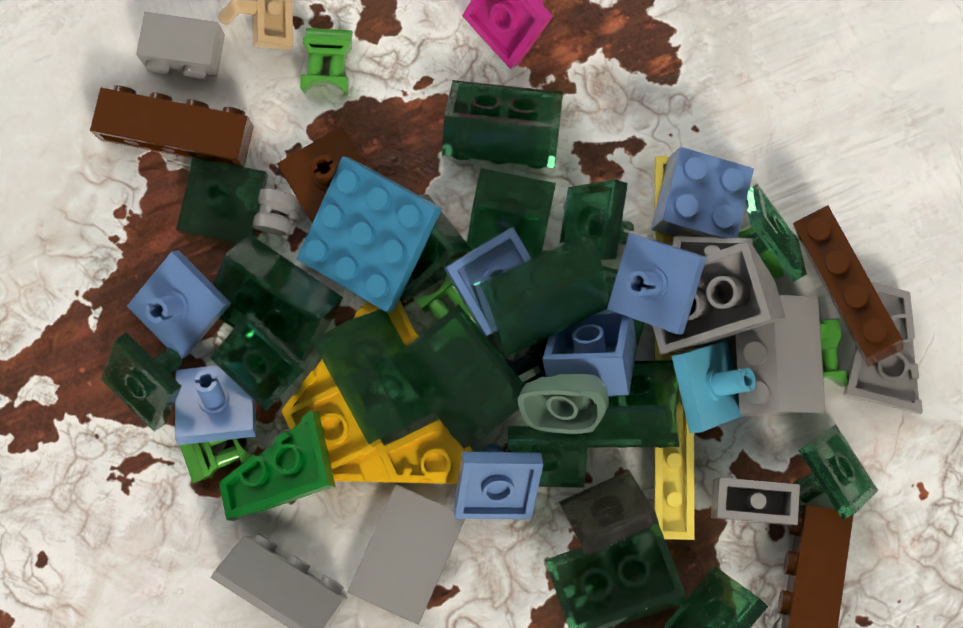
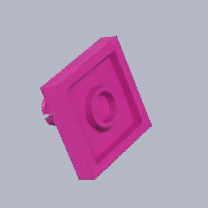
[462,0,553,69]

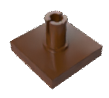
[277,126,365,223]

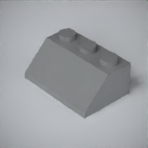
[652,241,786,354]
[736,295,826,417]
[210,533,348,628]

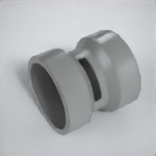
[252,189,297,236]

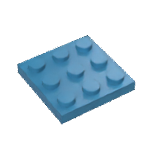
[296,156,442,312]

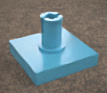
[672,340,756,433]

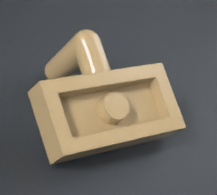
[218,0,293,51]

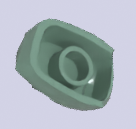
[517,374,609,434]

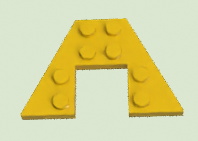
[281,300,473,484]

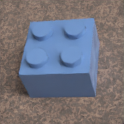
[651,146,754,238]
[543,310,637,397]

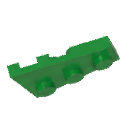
[219,410,336,521]

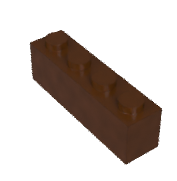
[90,85,254,169]
[793,205,904,367]
[778,505,854,628]

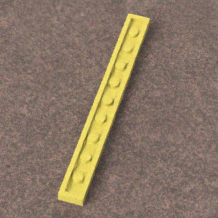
[653,156,695,540]

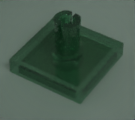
[176,158,268,247]
[557,179,634,264]
[744,184,807,282]
[101,332,182,432]
[793,424,879,520]
[507,426,588,488]
[664,566,768,628]

